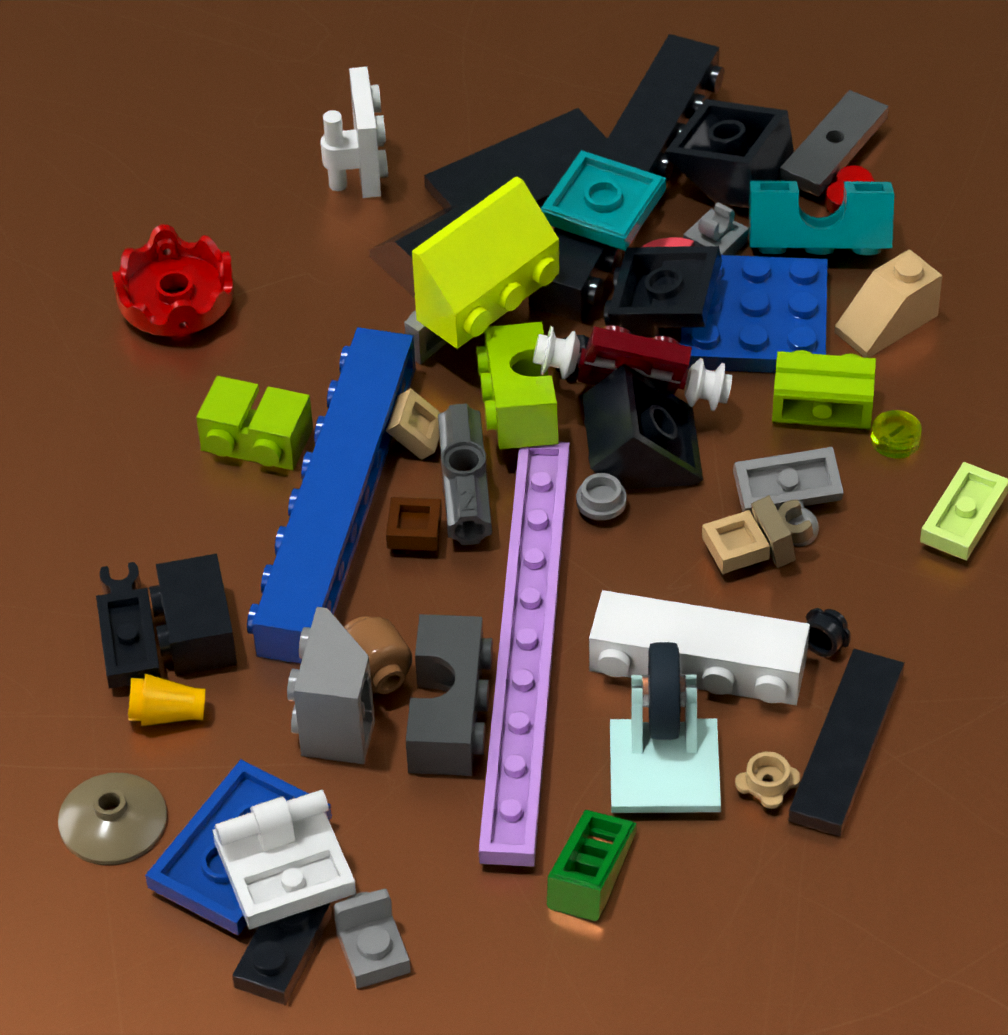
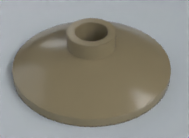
[58,773,167,865]

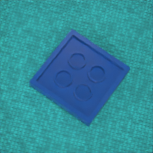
[680,255,828,373]

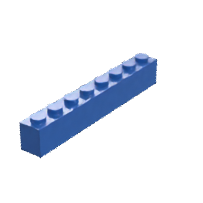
[247,327,416,664]

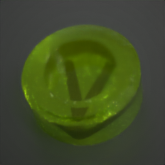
[871,410,922,458]

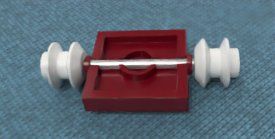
[533,325,732,412]

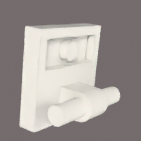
[321,67,388,198]
[212,790,356,930]

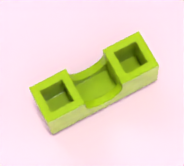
[476,322,559,449]

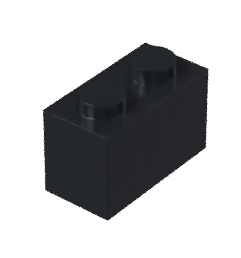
[149,554,237,676]

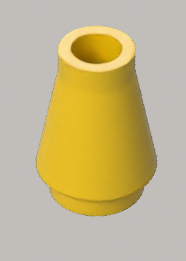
[128,674,205,726]

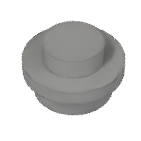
[576,473,627,520]

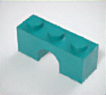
[749,181,895,255]

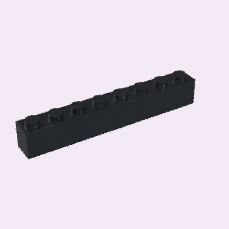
[528,34,724,322]

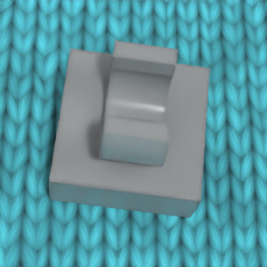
[683,202,749,255]

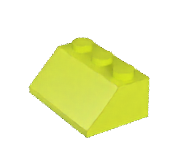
[412,176,559,349]

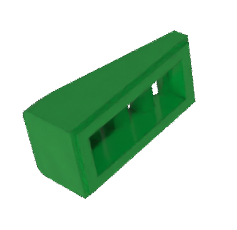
[547,810,637,921]

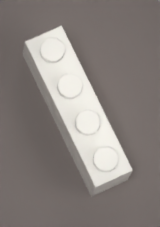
[589,590,810,706]

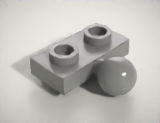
[733,447,844,547]

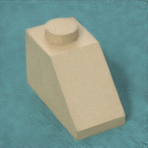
[834,249,942,358]

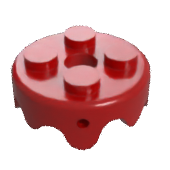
[112,224,234,337]

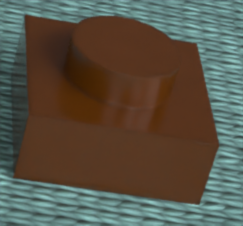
[386,497,442,551]

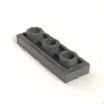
[779,90,889,196]

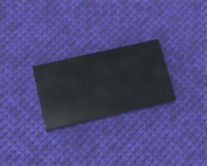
[424,108,607,209]

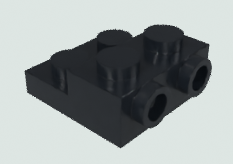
[604,246,722,338]

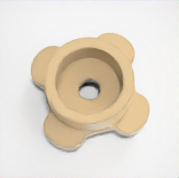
[735,751,800,808]

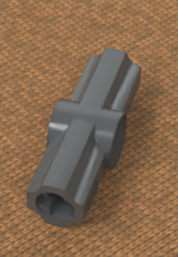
[438,404,492,545]

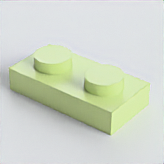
[920,462,1008,561]

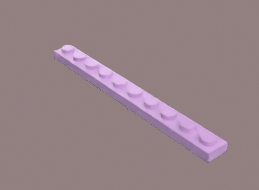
[479,442,570,867]

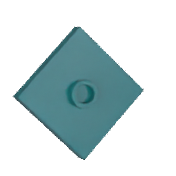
[541,150,666,251]

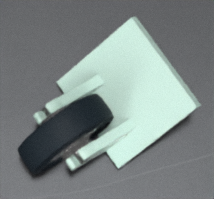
[610,642,721,813]

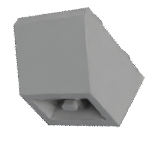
[287,607,375,764]

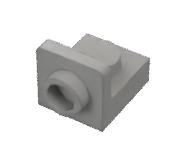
[334,889,411,989]

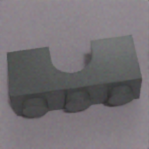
[406,614,493,776]

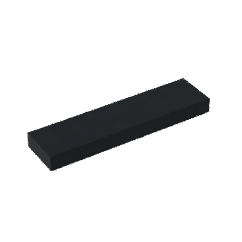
[788,649,905,837]

